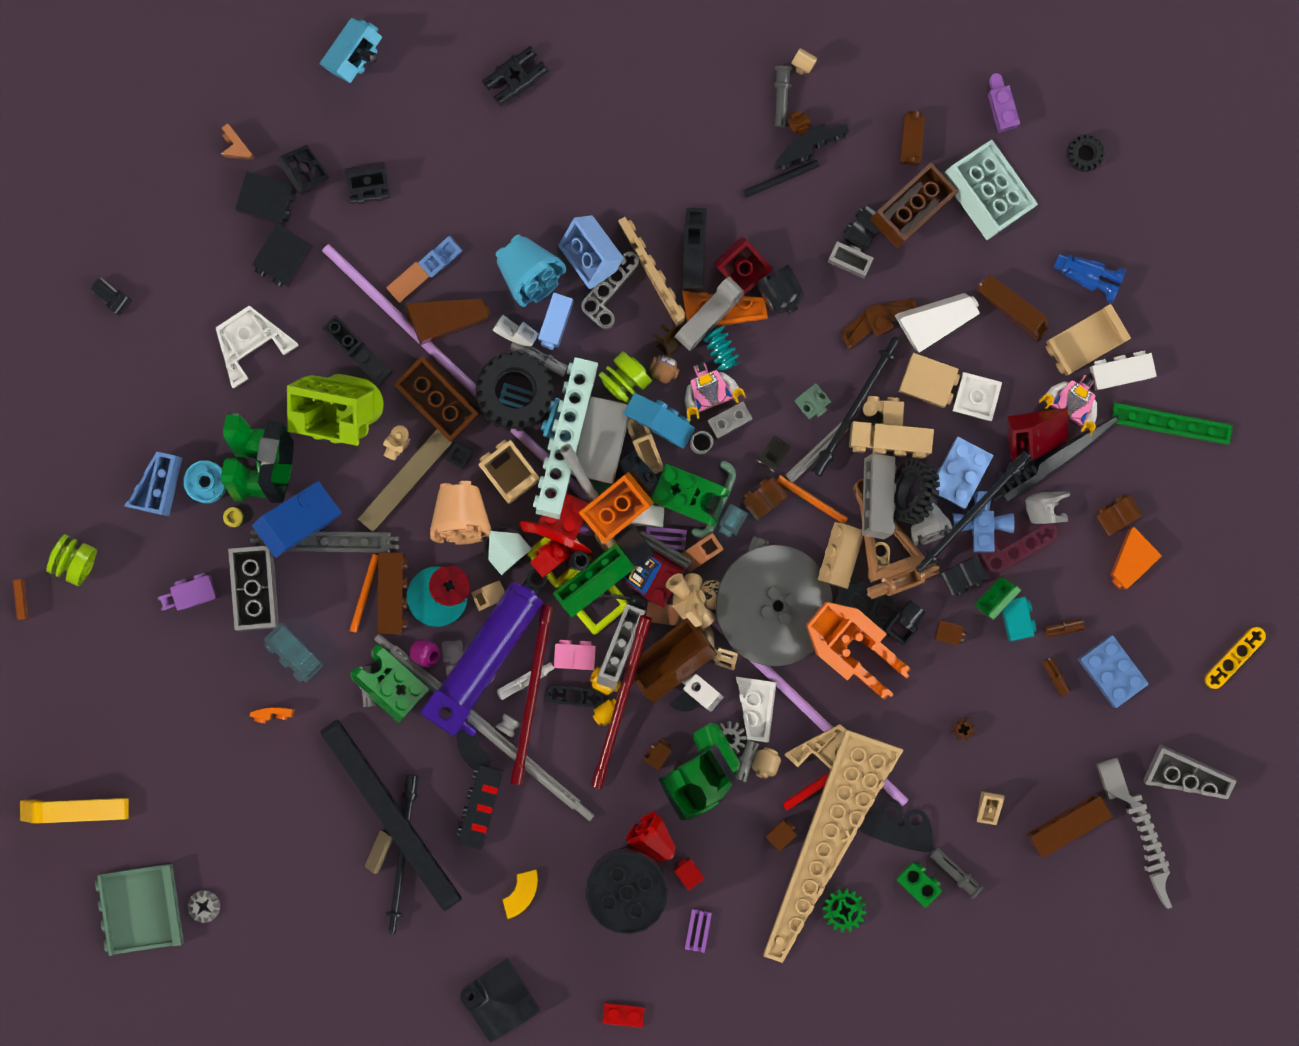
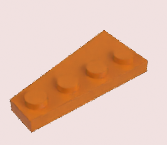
[682,291,768,327]

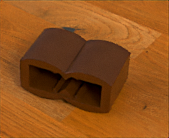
[742,477,789,522]
[1094,494,1143,537]

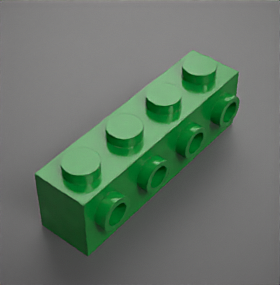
[553,543,635,617]

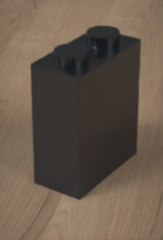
[235,171,297,226]
[252,224,313,288]

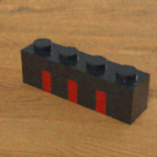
[456,764,504,850]

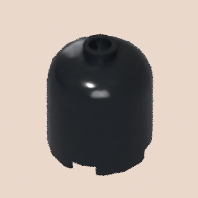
[755,264,804,315]

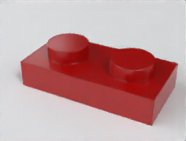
[602,1002,645,1028]

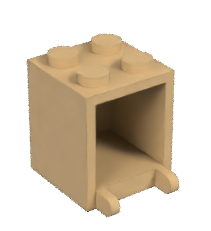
[478,440,540,505]

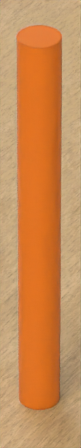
[777,475,848,524]
[349,554,378,633]

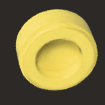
[223,507,244,527]

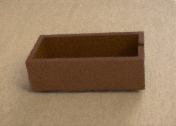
[626,618,717,703]

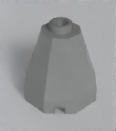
[910,496,952,546]

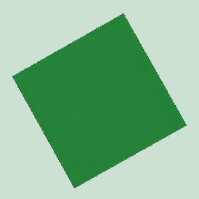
[974,577,1021,620]

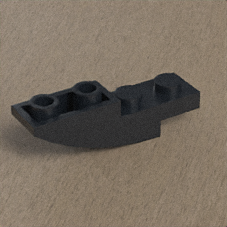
[775,123,849,171]
[683,208,707,290]
[322,315,393,386]

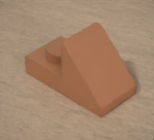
[221,123,255,160]

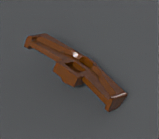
[840,298,917,350]

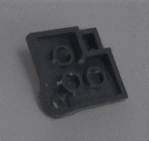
[460,958,541,1043]

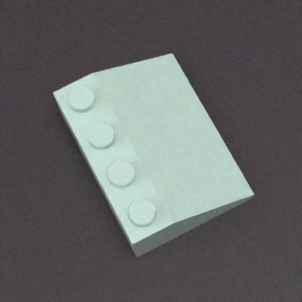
[942,140,1038,240]

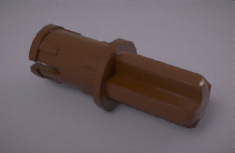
[1043,618,1085,638]
[1042,657,1072,697]

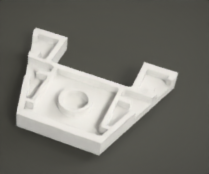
[216,306,299,389]

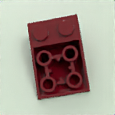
[1007,408,1068,461]

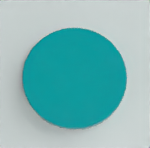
[407,566,468,627]

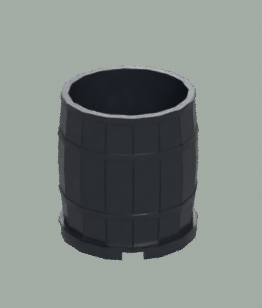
[586,848,668,935]

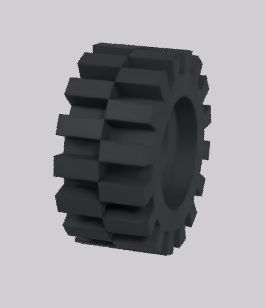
[1067,134,1105,172]

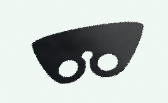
[859,801,933,852]

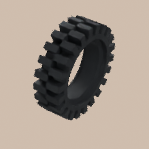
[893,459,940,525]

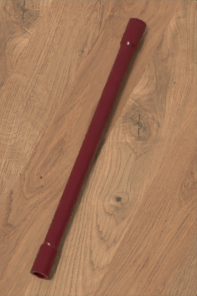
[510,604,554,785]
[591,615,652,789]

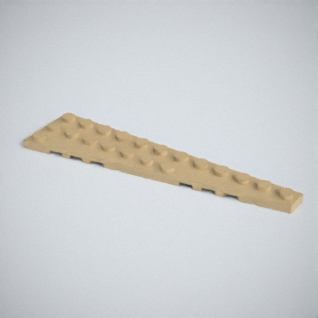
[763,729,903,963]

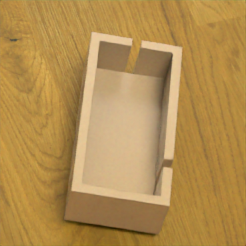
[848,421,934,459]

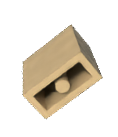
[898,353,960,408]

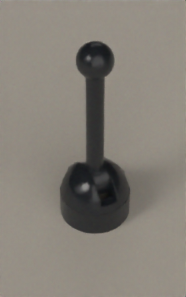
[598,592,646,609]

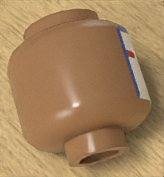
[648,354,680,384]

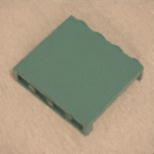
[95,863,184,956]

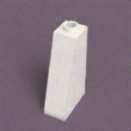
[894,293,980,352]

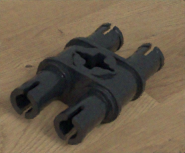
[481,45,549,107]

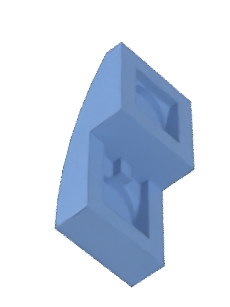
[418,236,464,278]

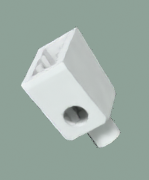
[682,674,724,712]

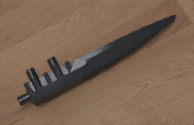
[992,415,1119,502]

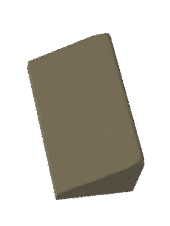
[365,830,393,874]

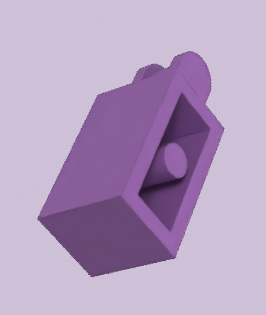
[988,73,1020,133]
[158,573,218,611]

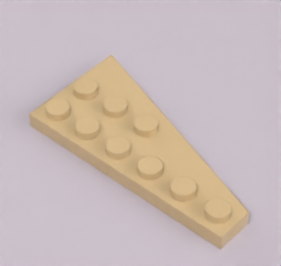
[618,217,686,327]

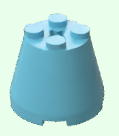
[496,234,566,307]

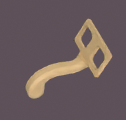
[700,626,738,670]

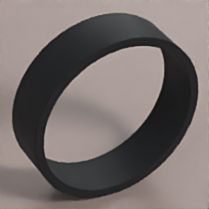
[484,525,528,570]

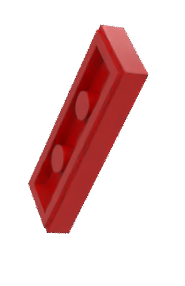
[782,771,830,811]

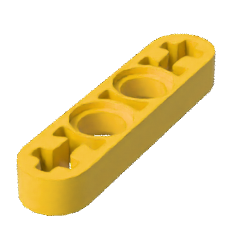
[1204,627,1266,689]

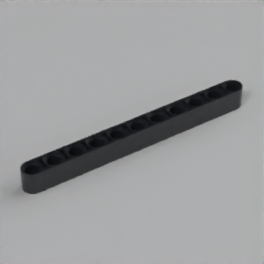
[320,719,462,911]

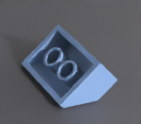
[558,215,624,289]

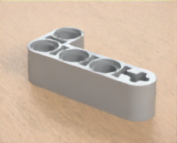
[581,251,639,330]
[675,277,744,351]

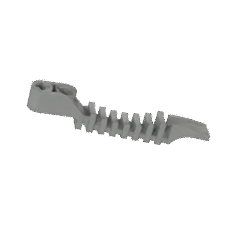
[1097,757,1172,909]

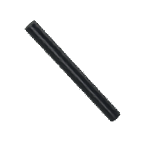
[743,159,820,198]

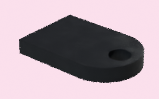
[835,577,896,628]

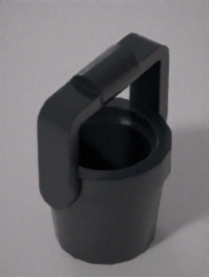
[883,600,926,645]

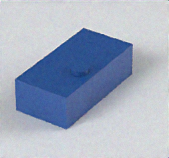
[252,481,342,558]

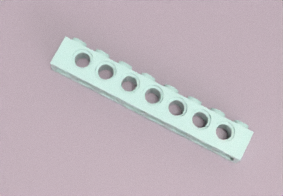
[533,357,598,519]

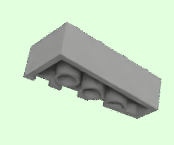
[1143,744,1237,799]

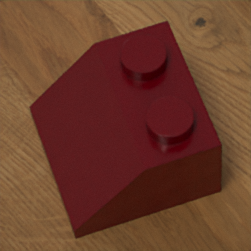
[713,236,773,296]

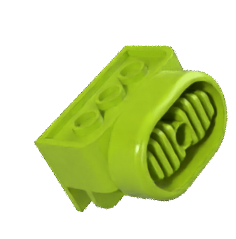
[287,374,384,446]

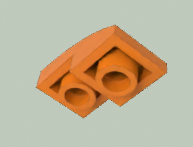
[250,707,295,724]

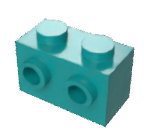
[1002,597,1036,641]

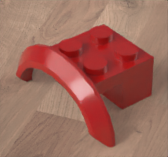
[518,491,593,556]

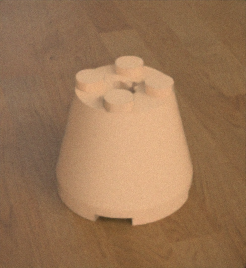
[430,481,491,545]

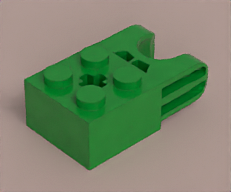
[651,464,730,527]
[350,645,429,723]

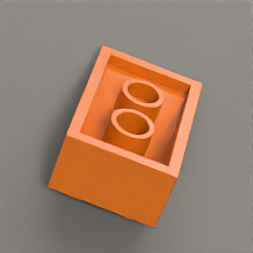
[579,472,654,544]

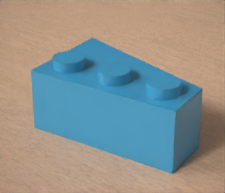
[623,393,696,449]

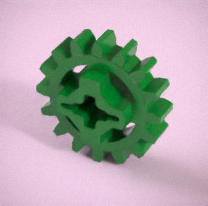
[822,888,867,933]

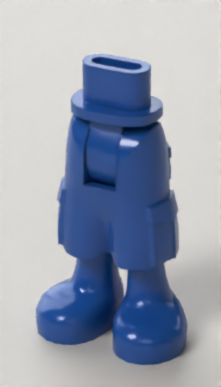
[1054,253,1127,304]

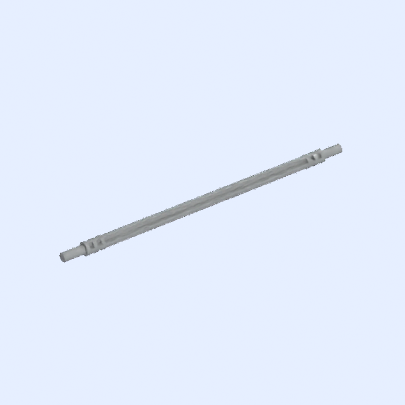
[374,634,595,821]

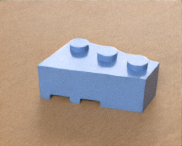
[124,452,183,516]

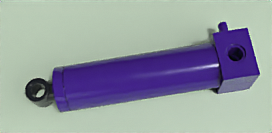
[421,569,547,737]

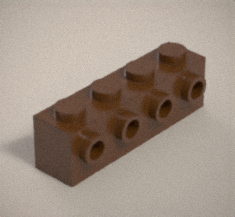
[377,553,408,634]

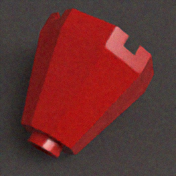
[625,811,676,862]

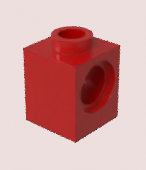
[674,858,705,891]

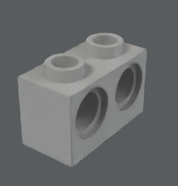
[707,402,753,439]

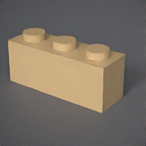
[818,522,863,589]

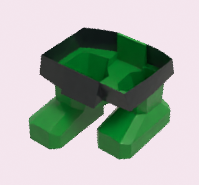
[221,413,294,503]
[658,722,740,821]

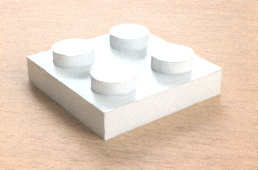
[952,372,1002,421]

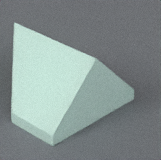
[488,531,532,575]

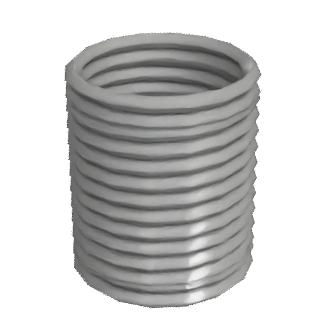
[690,431,713,454]

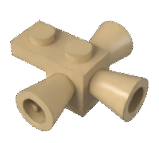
[666,573,715,628]

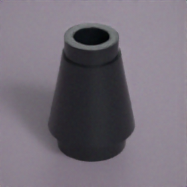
[565,551,589,571]

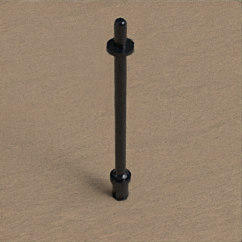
[811,337,899,477]
[916,450,1033,573]
[385,774,419,935]

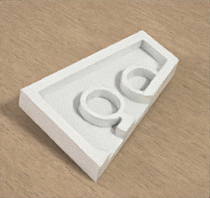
[736,677,777,742]

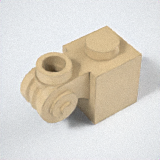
[862,396,904,426]

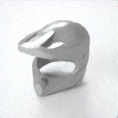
[1025,491,1070,524]

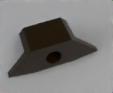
[653,324,683,358]

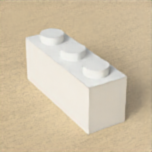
[1090,351,1157,391]

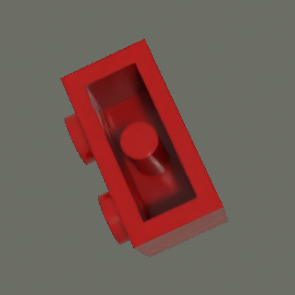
[530,540,575,578]

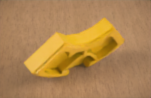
[503,869,538,919]

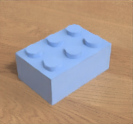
[936,437,994,509]

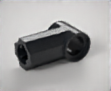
[90,277,132,316]

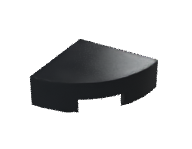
[670,691,697,712]

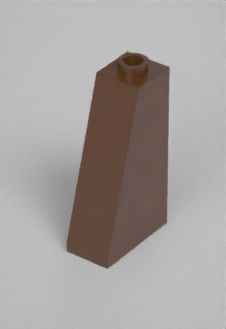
[977,275,1050,343]
[406,299,491,345]

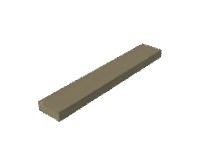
[358,429,453,532]

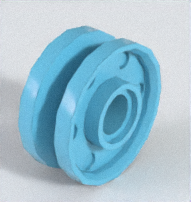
[184,461,226,503]

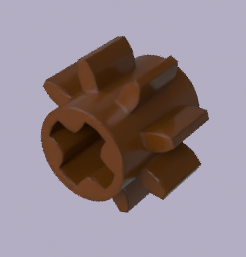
[787,110,811,136]
[951,717,975,741]

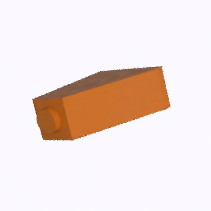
[1110,527,1162,589]

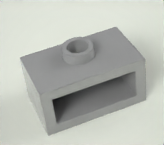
[828,241,874,279]

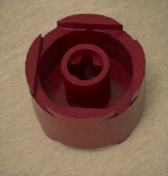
[429,566,471,606]

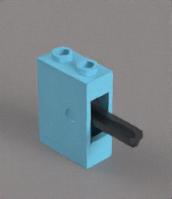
[319,18,382,83]

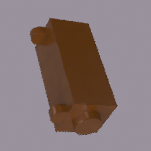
[899,111,925,166]

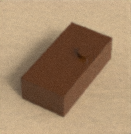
[870,163,959,249]
[393,356,481,442]
[1025,794,1113,858]

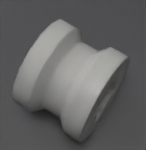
[496,713,521,737]

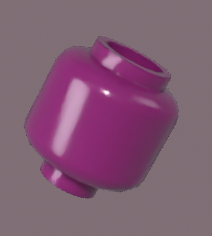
[410,639,440,668]

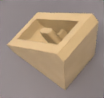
[977,791,1004,825]

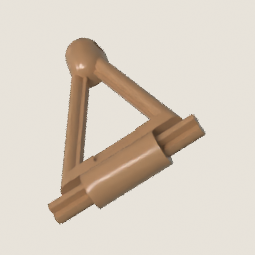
[853,479,940,599]

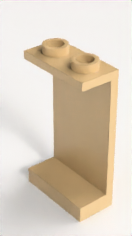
[1046,304,1131,376]

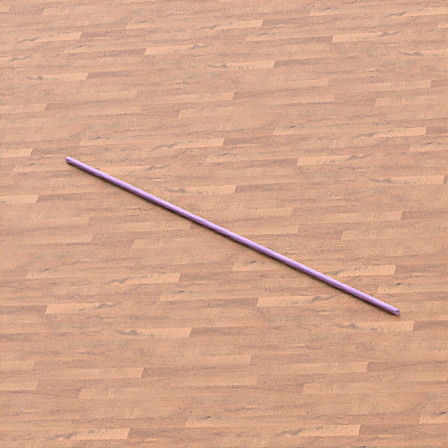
[322,244,909,807]

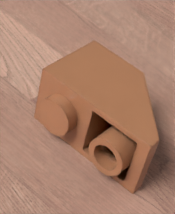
[681,533,724,572]

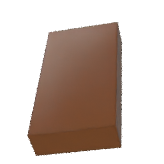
[13,579,29,620]

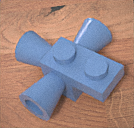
[952,491,1014,552]

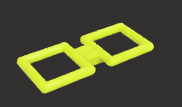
[527,537,630,635]

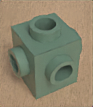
[794,383,831,419]

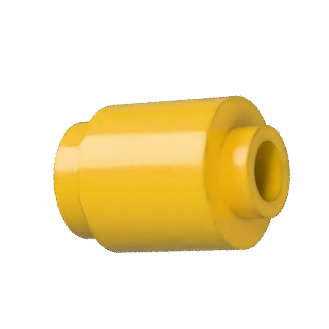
[592,698,616,727]

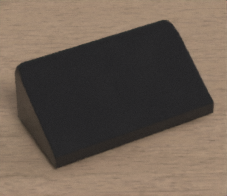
[613,524,655,567]

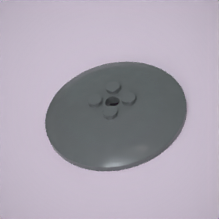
[716,545,833,666]

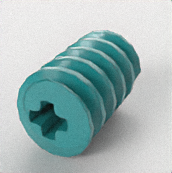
[703,326,742,371]

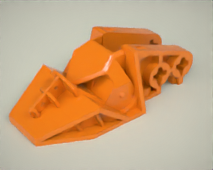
[806,602,911,700]

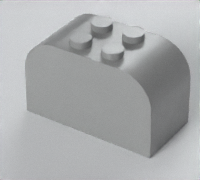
[228,546,279,631]

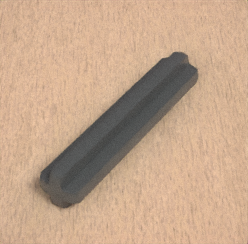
[640,531,691,569]

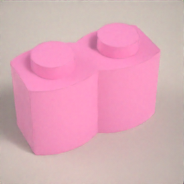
[554,640,596,670]

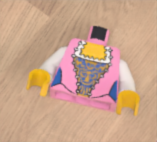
[684,362,746,421]
[1039,375,1097,435]

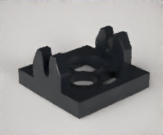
[277,145,329,195]

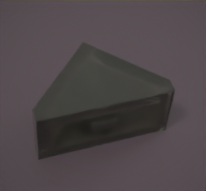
[757,435,791,472]

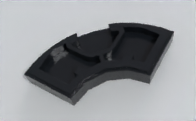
[456,730,492,770]

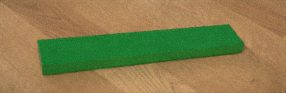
[1111,403,1233,445]

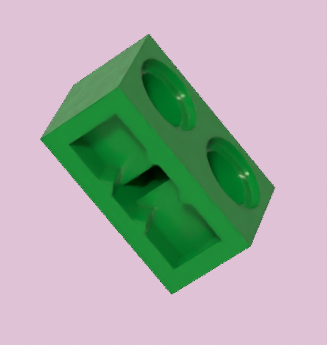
[895,861,942,908]

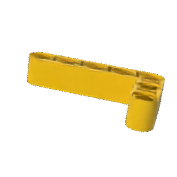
[20,798,129,823]

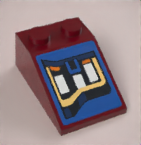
[622,550,686,608]

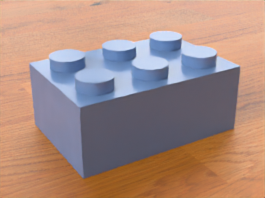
[1077,635,1149,708]

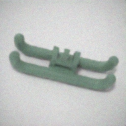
[692,461,736,538]

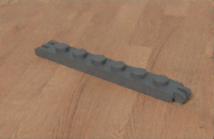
[250,530,399,553]

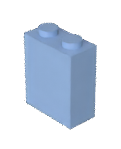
[538,293,574,350]

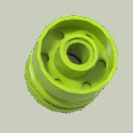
[599,351,652,405]
[46,534,97,586]

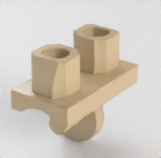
[383,425,410,460]

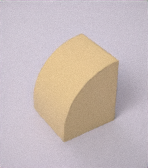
[471,580,505,611]

